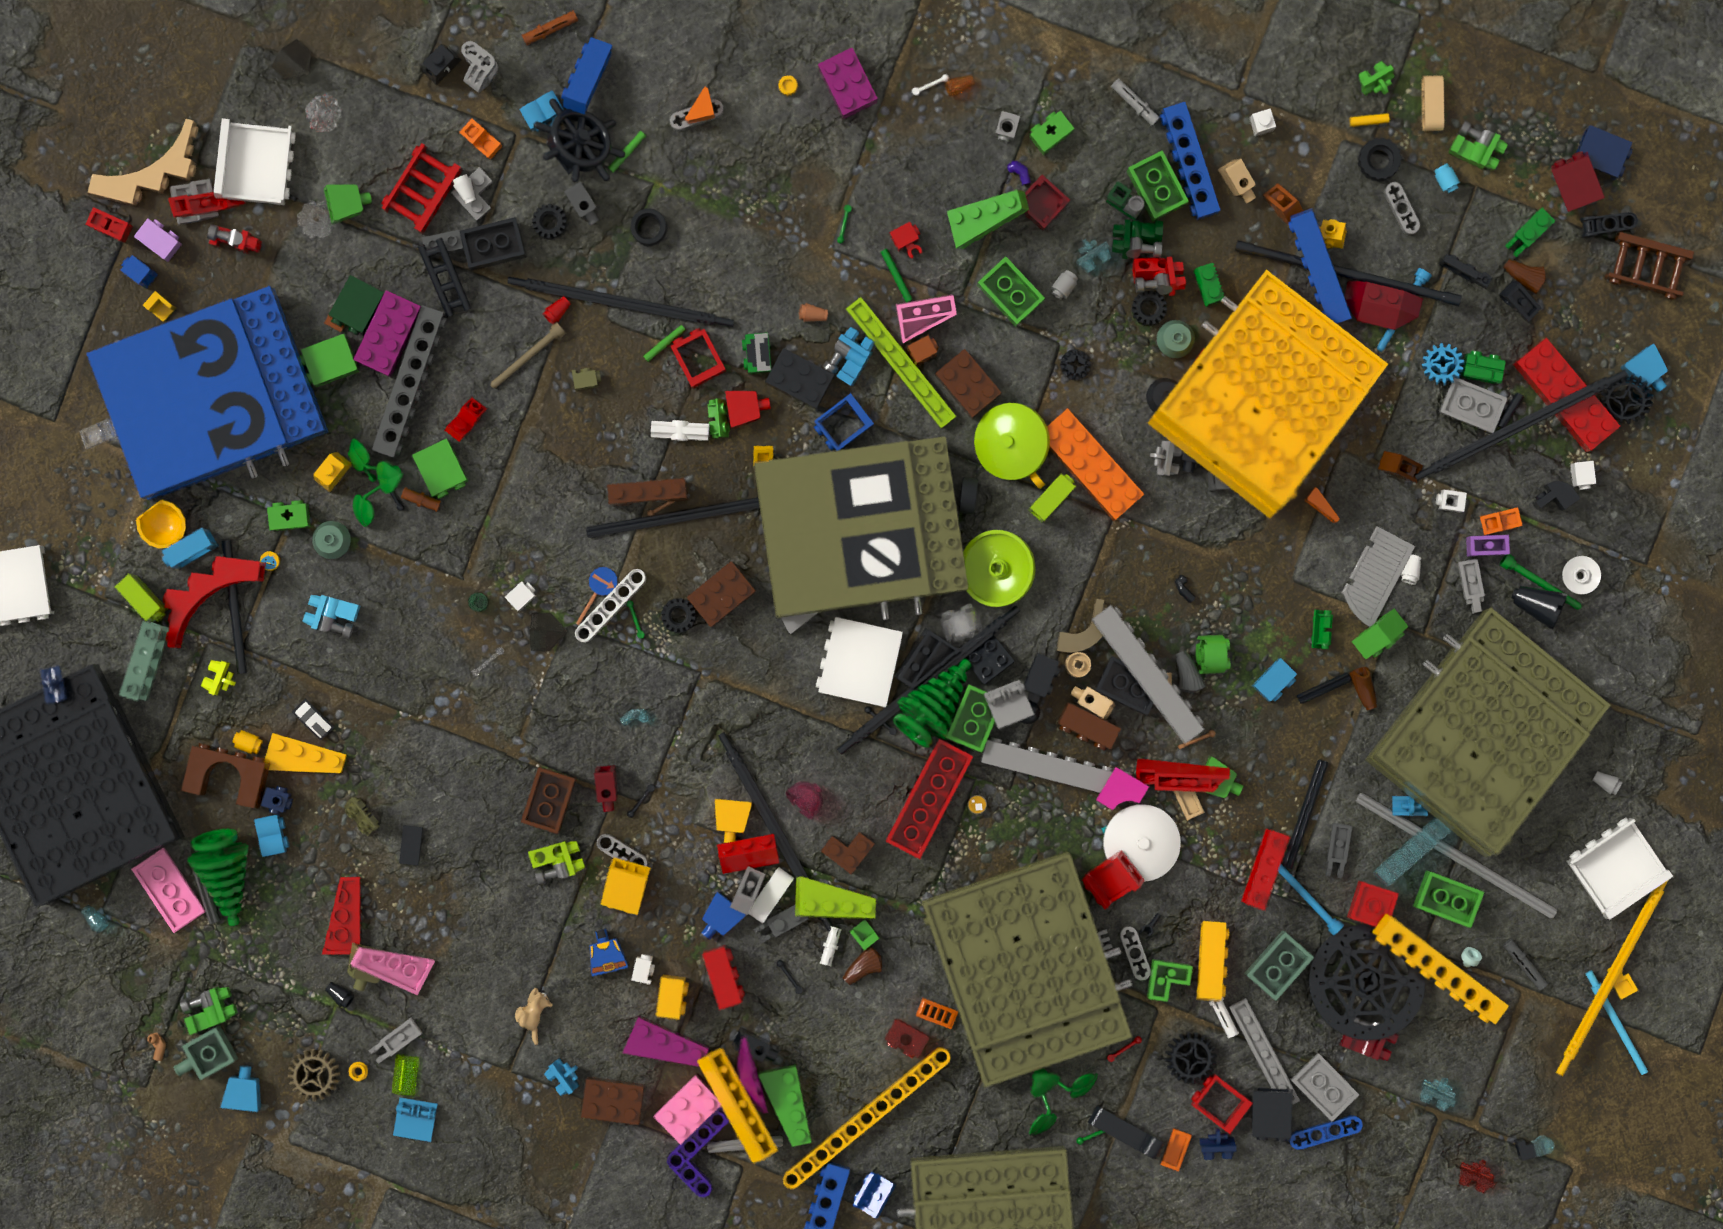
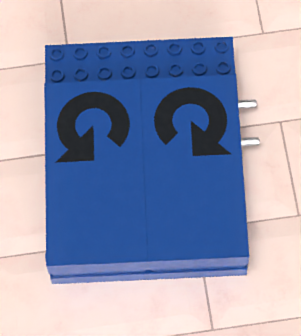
[87,286,329,501]

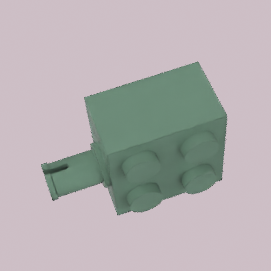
[174,1026,238,1080]

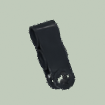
[1580,212,1638,238]

